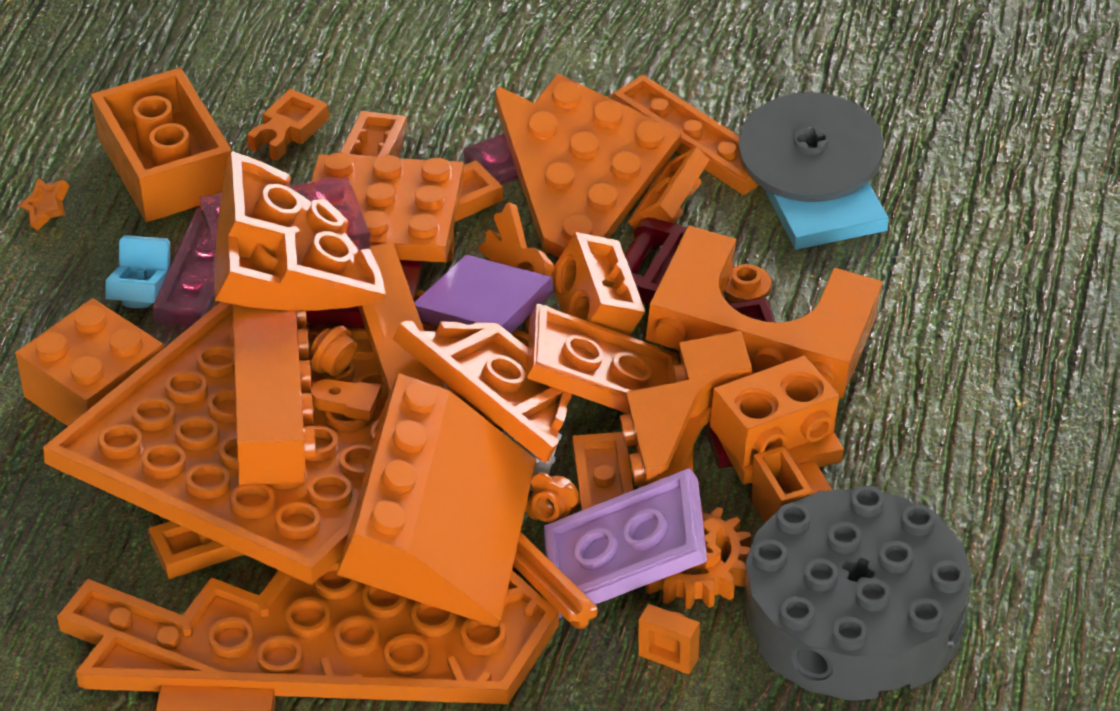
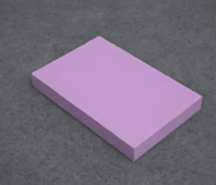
[544,468,707,618]

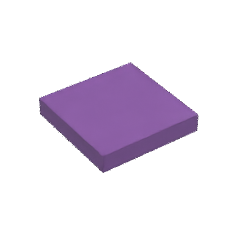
[414,255,554,334]

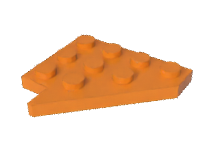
[494,74,682,258]

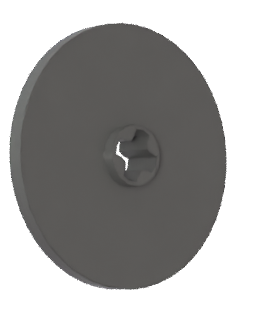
[739,92,884,202]

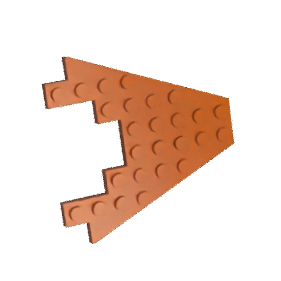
[57,558,559,704]

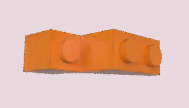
[619,330,753,486]

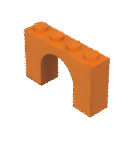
[646,225,883,399]

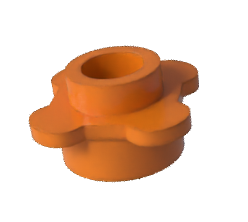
[525,472,580,523]

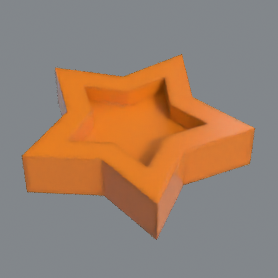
[18,178,70,231]

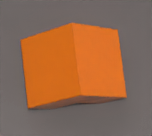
[751,446,832,523]

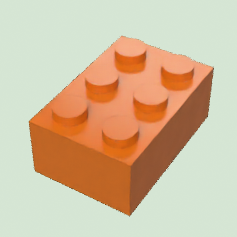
[91,67,232,223]

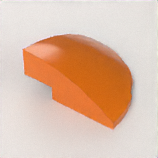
[214,151,386,311]

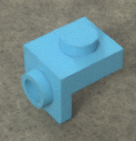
[105,235,170,308]

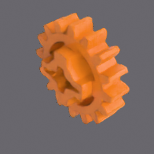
[646,504,751,609]

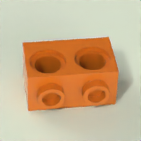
[552,232,645,336]
[710,355,839,467]

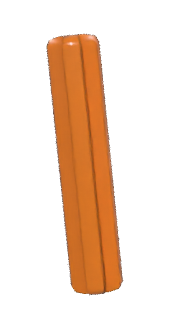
[513,532,597,629]

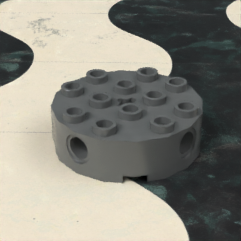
[744,486,972,701]

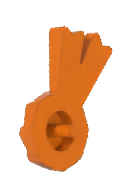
[478,202,554,277]

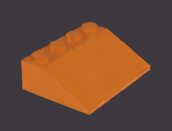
[337,373,536,628]

